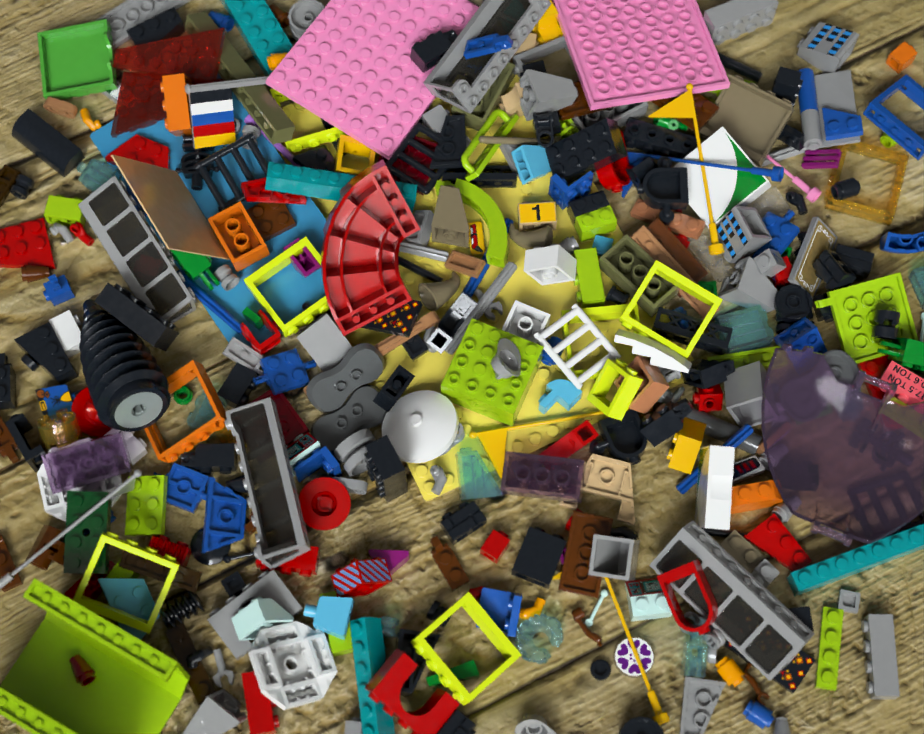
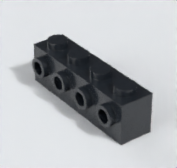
[623,117,697,159]

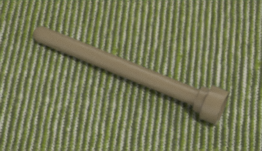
[479,135,562,146]

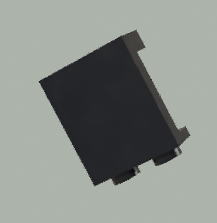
[5,413,47,472]
[511,526,567,589]

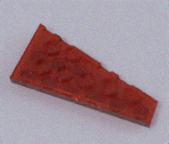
[113,28,226,82]

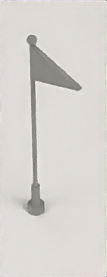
[0,469,142,589]

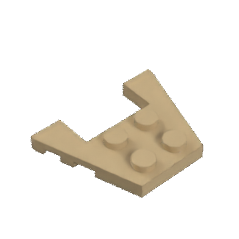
[559,453,635,525]

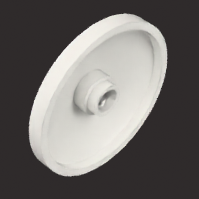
[382,390,459,463]

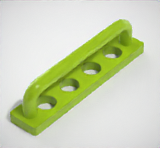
[461,109,519,182]

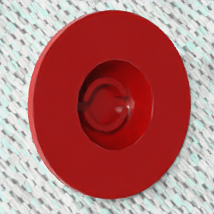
[71,387,112,437]
[298,477,351,531]

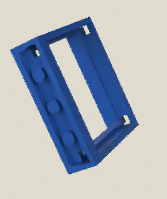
[863,74,924,161]

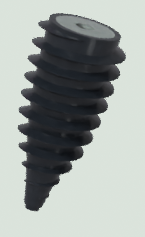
[79,299,171,432]

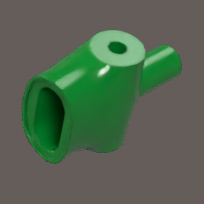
[653,118,688,131]

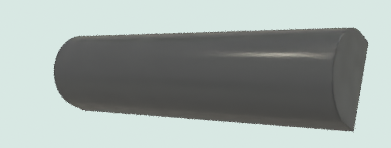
[686,408,762,455]

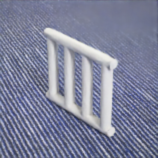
[533,303,621,390]

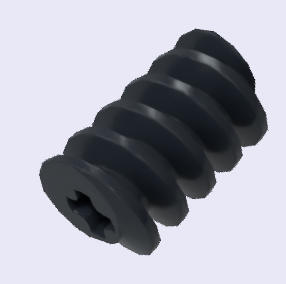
[159,591,205,630]

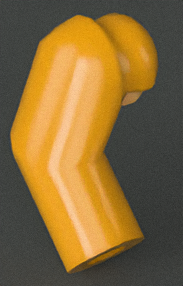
[80,108,102,131]
[519,597,546,621]

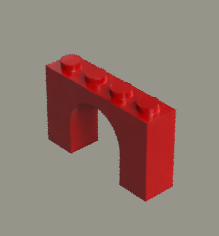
[364,649,460,734]

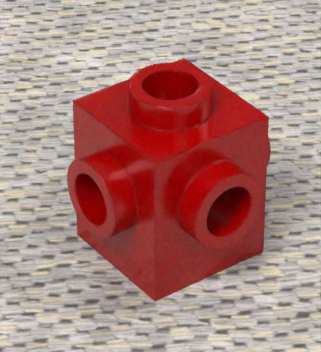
[693,384,723,412]

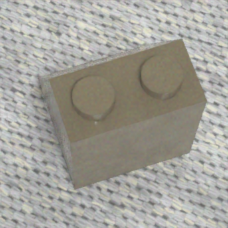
[431,185,469,248]

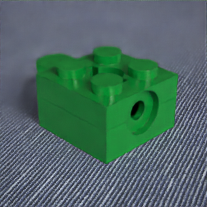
[169,249,220,291]
[877,338,924,372]

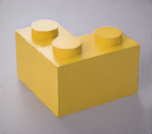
[531,0,563,46]
[666,417,706,475]

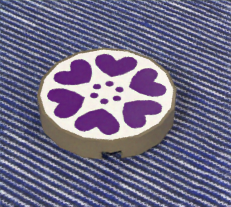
[613,637,654,678]

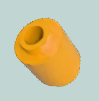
[715,655,745,687]

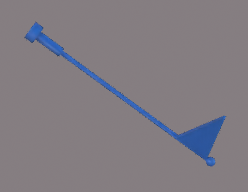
[622,151,784,198]

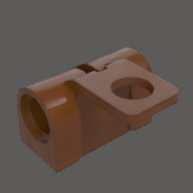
[25,525,65,570]

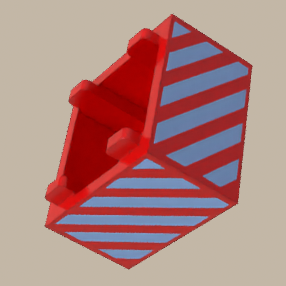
[331,557,392,597]

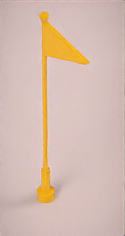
[648,83,724,255]
[469,406,653,480]
[552,572,670,725]

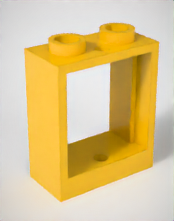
[334,135,375,175]

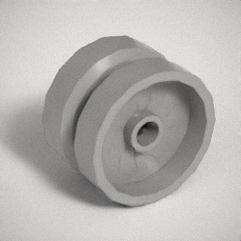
[288,0,325,41]
[334,429,375,477]

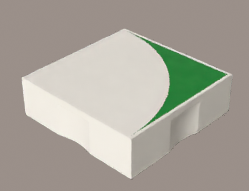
[673,126,772,228]
[695,445,735,530]

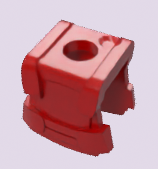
[240,309,281,355]

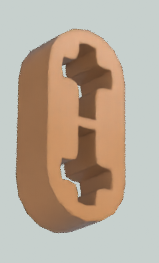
[43,97,78,119]

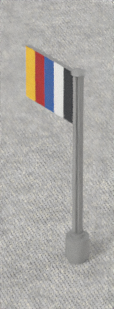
[184,76,269,149]

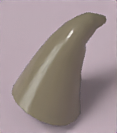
[508,223,553,250]
[418,271,460,311]

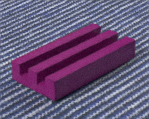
[801,149,842,169]

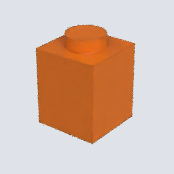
[886,41,918,74]

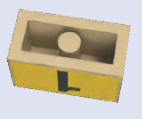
[517,200,557,231]

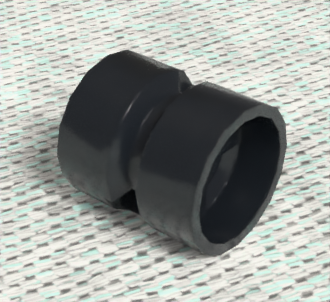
[871,309,900,340]

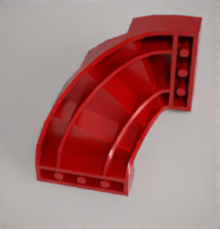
[321,159,421,336]

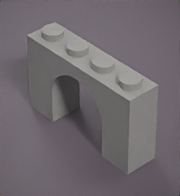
[207,570,303,660]

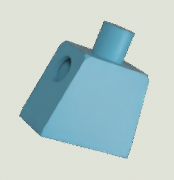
[511,145,551,185]
[303,596,354,640]

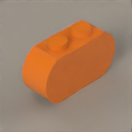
[731,480,783,514]

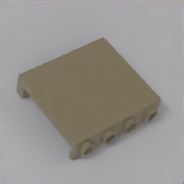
[699,74,794,167]

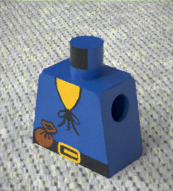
[35,384,82,429]

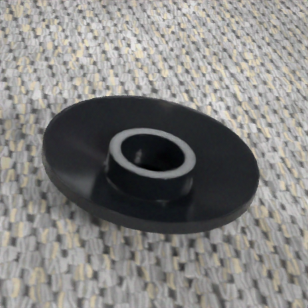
[191,528,231,565]

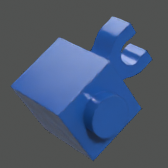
[43,274,75,306]

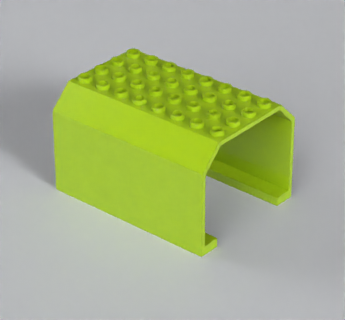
[0,578,190,734]

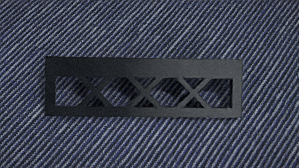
[442,165,517,188]
[652,307,733,355]

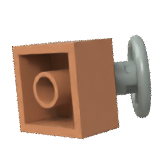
[614,355,685,414]

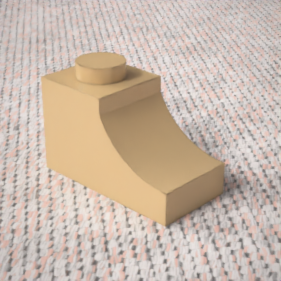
[498,82,524,117]

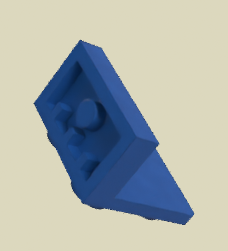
[548,171,594,210]
[774,317,827,374]
[293,446,342,483]
[476,587,522,637]

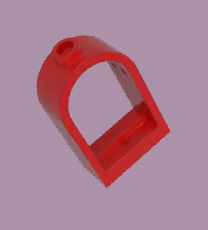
[596,131,631,193]
[657,559,718,636]

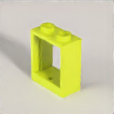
[586,358,643,421]

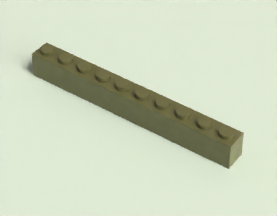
[184,12,295,144]

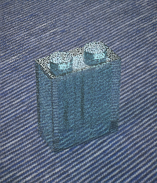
[715,305,774,354]

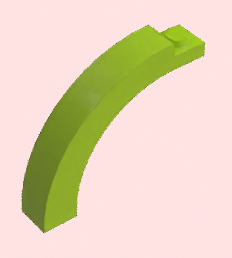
[435,178,509,268]

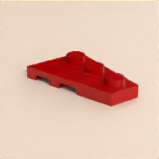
[241,177,307,204]
[744,513,812,572]

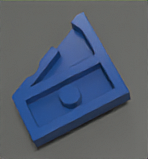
[822,108,863,141]

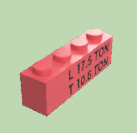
[876,361,924,414]

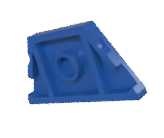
[201,477,247,553]

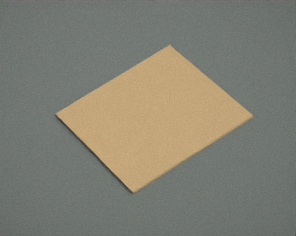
[111,154,230,260]

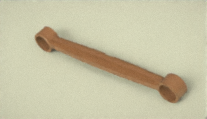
[303,310,441,398]

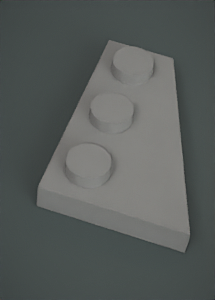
[679,676,726,734]

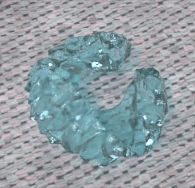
[514,613,563,664]

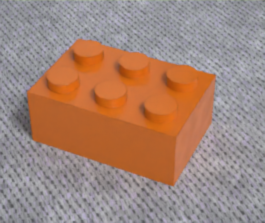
[160,73,192,137]
[207,201,270,272]

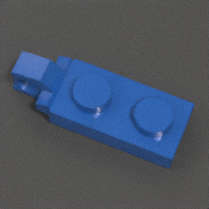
[463,33,513,59]

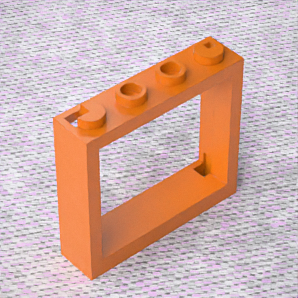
[144,360,227,463]

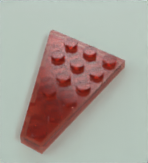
[111,72,224,138]

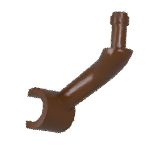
[571,607,602,647]
[742,662,769,706]

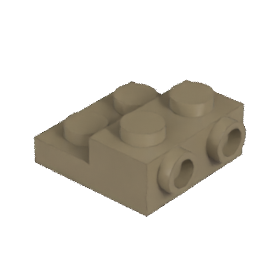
[720,530,764,573]

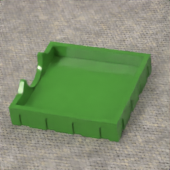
[37,19,118,100]

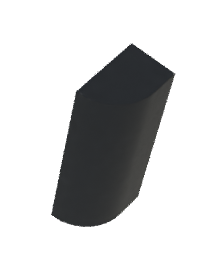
[12,108,85,178]

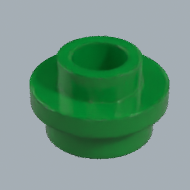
[173,386,193,405]

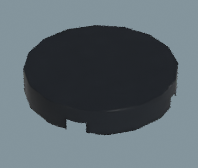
[774,284,813,322]

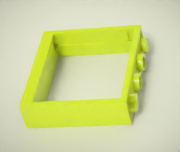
[270,88,349,153]
[244,236,330,338]
[619,260,722,359]
[560,303,646,381]
[73,531,179,634]
[410,592,521,706]

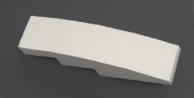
[614,329,692,373]

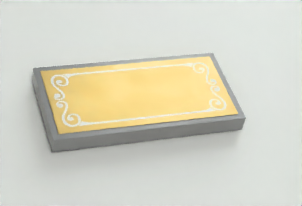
[788,217,838,299]

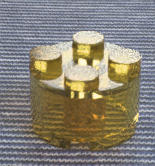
[37,408,82,449]

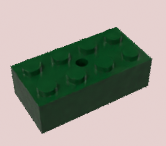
[63,491,112,574]

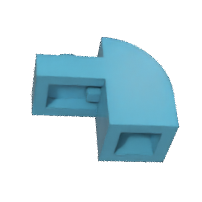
[538,379,583,414]

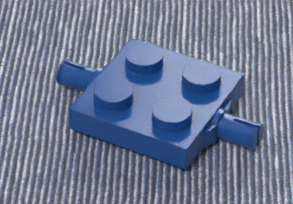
[752,209,800,260]
[253,348,316,396]
[153,463,210,514]

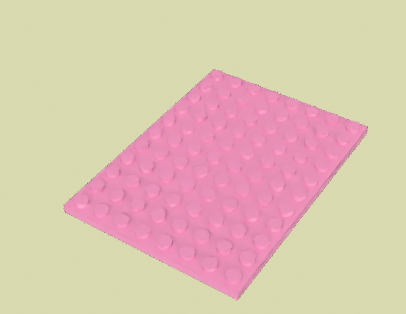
[266,0,479,160]
[552,0,730,110]

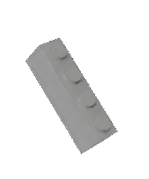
[861,614,900,700]

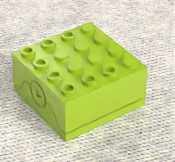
[441,318,544,426]

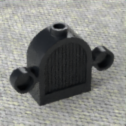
[637,156,689,225]
[589,410,647,465]

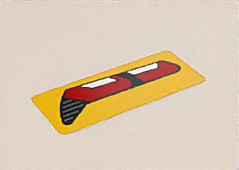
[468,221,486,255]

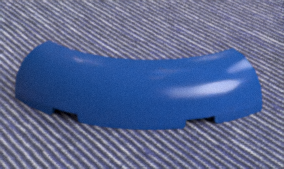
[879,231,924,254]

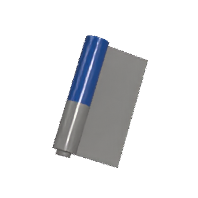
[798,68,860,150]

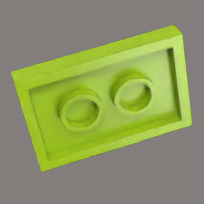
[125,475,168,536]

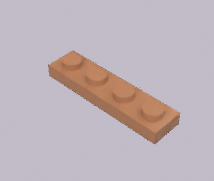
[630,198,706,240]

